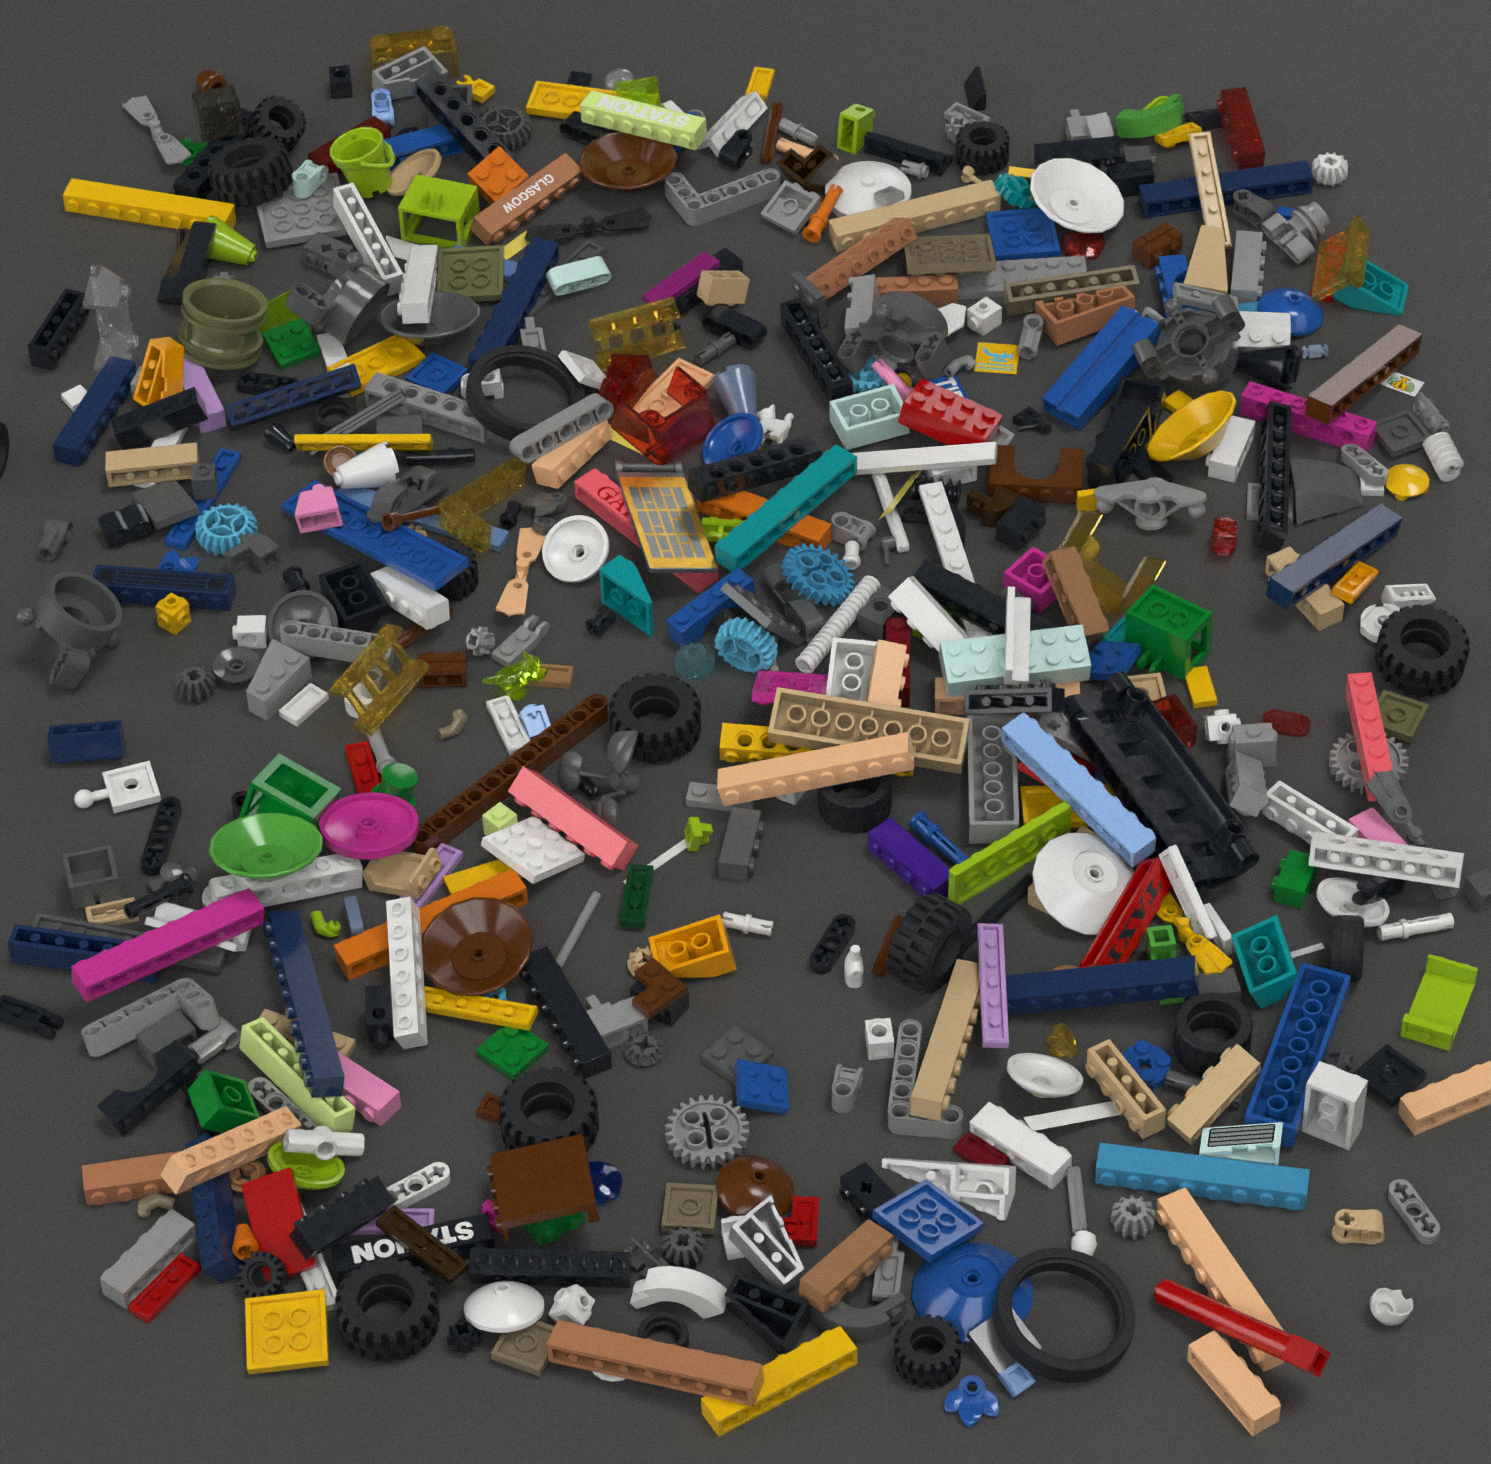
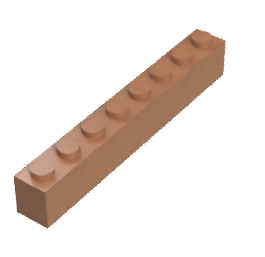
[546,1320,764,1407]

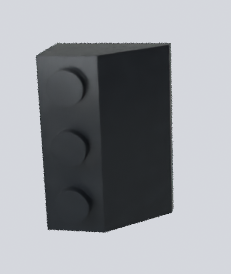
[318,559,389,632]

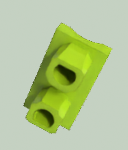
[702,517,743,542]

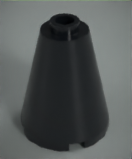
[1236,345,1301,390]

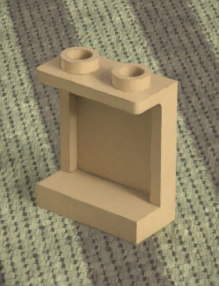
[362,848,442,899]

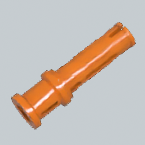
[802,184,843,243]

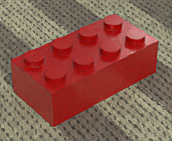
[898,378,1003,445]

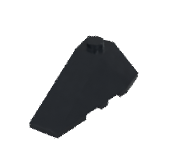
[157,221,217,305]

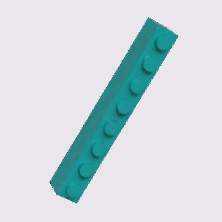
[715,444,857,572]

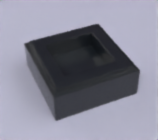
[567,71,592,87]

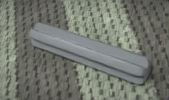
[1066,1166,1087,1234]

